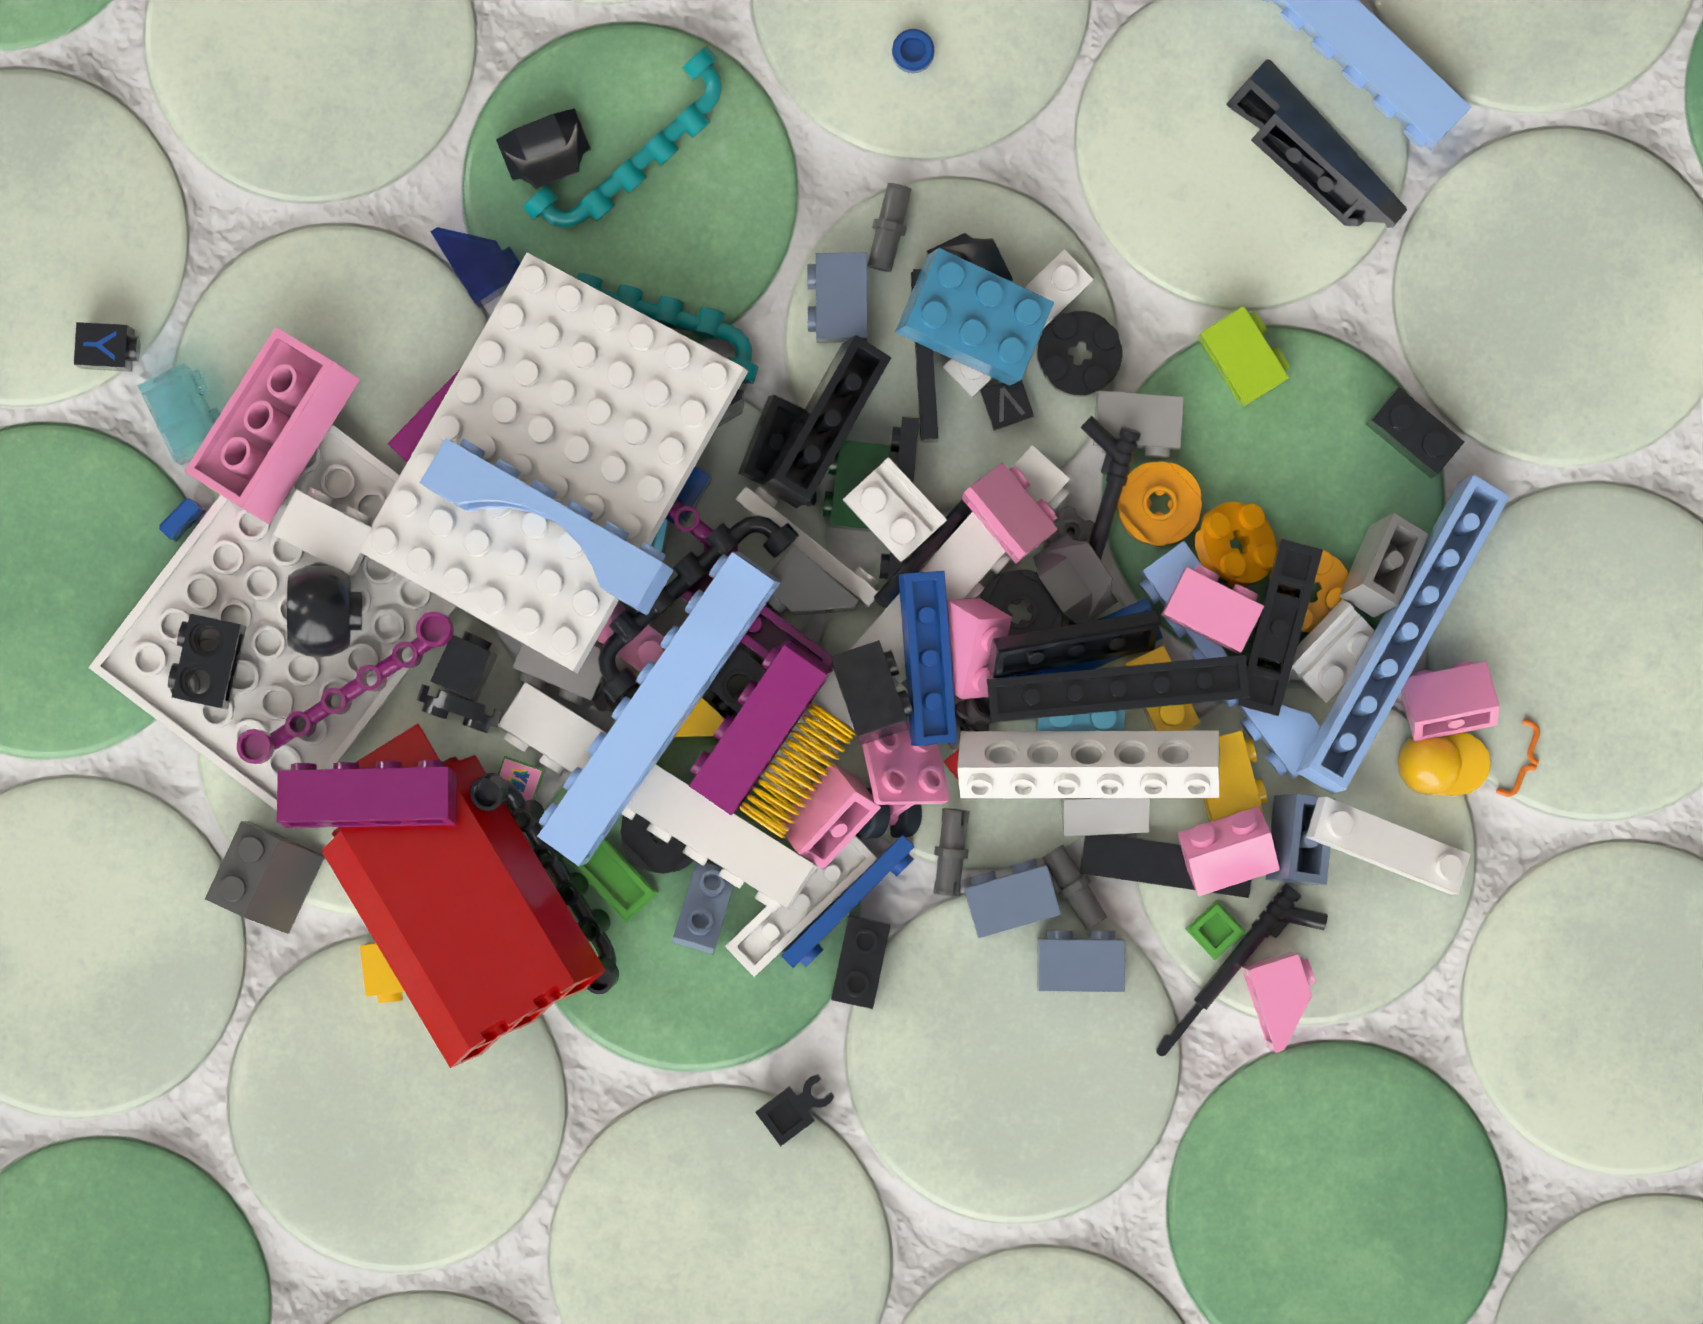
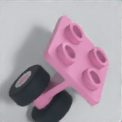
[856,721,950,839]

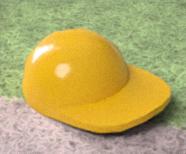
[1397,732,1491,796]

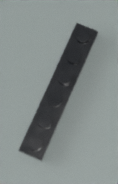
[987,655,1250,723]

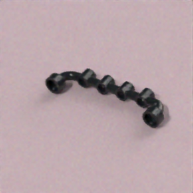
[598,515,800,703]
[470,773,619,994]

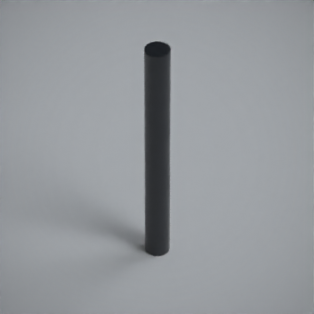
[874,479,980,608]

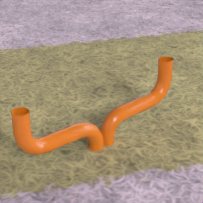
[1496,718,1540,797]

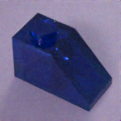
[430,227,520,308]

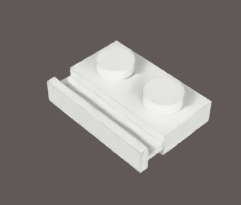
[843,457,947,563]
[1292,599,1375,703]

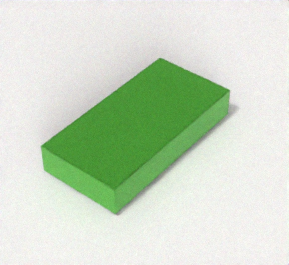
[568,837,658,923]

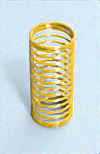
[739,703,856,838]

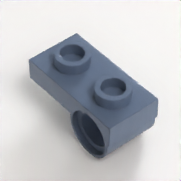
[672,862,734,955]

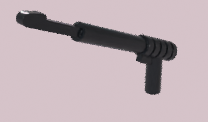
[1068,416,1141,625]
[1156,883,1328,1056]

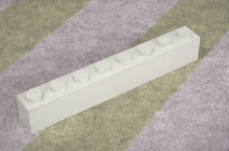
[498,682,817,911]

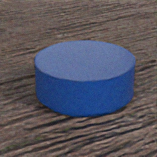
[892,29,934,73]

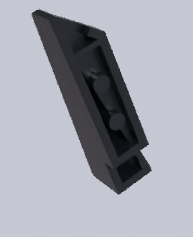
[1226,60,1407,228]

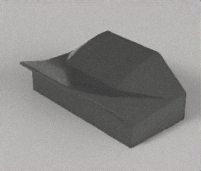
[1033,531,1119,624]

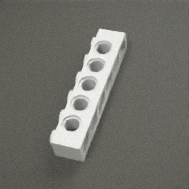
[958,731,1220,798]

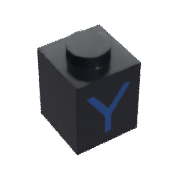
[74,322,141,372]

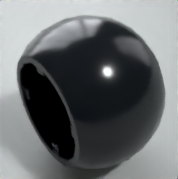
[287,564,362,658]

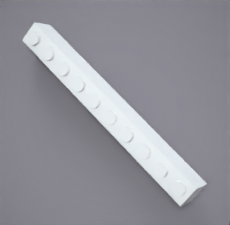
[761,445,1070,797]

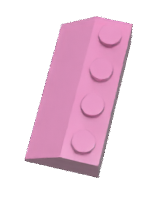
[184,327,360,524]

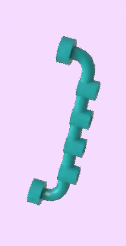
[522,46,722,228]
[577,273,759,384]

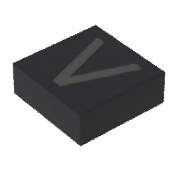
[980,380,1034,431]

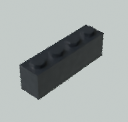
[761,335,892,509]

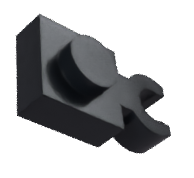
[755,1074,834,1147]

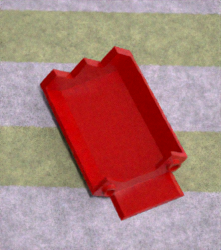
[322,723,606,1068]

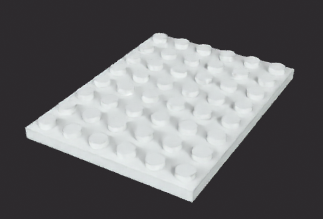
[360,253,748,674]
[88,424,458,811]

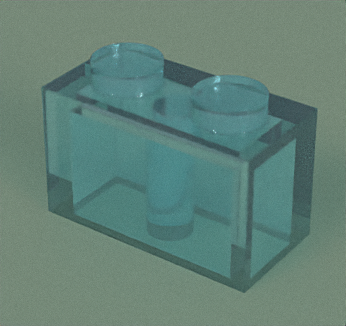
[137,363,221,465]

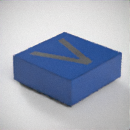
[159,498,206,541]

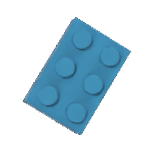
[895,248,1054,386]

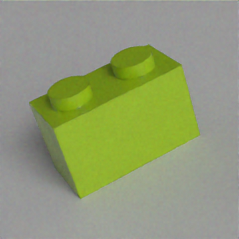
[1197,306,1290,409]

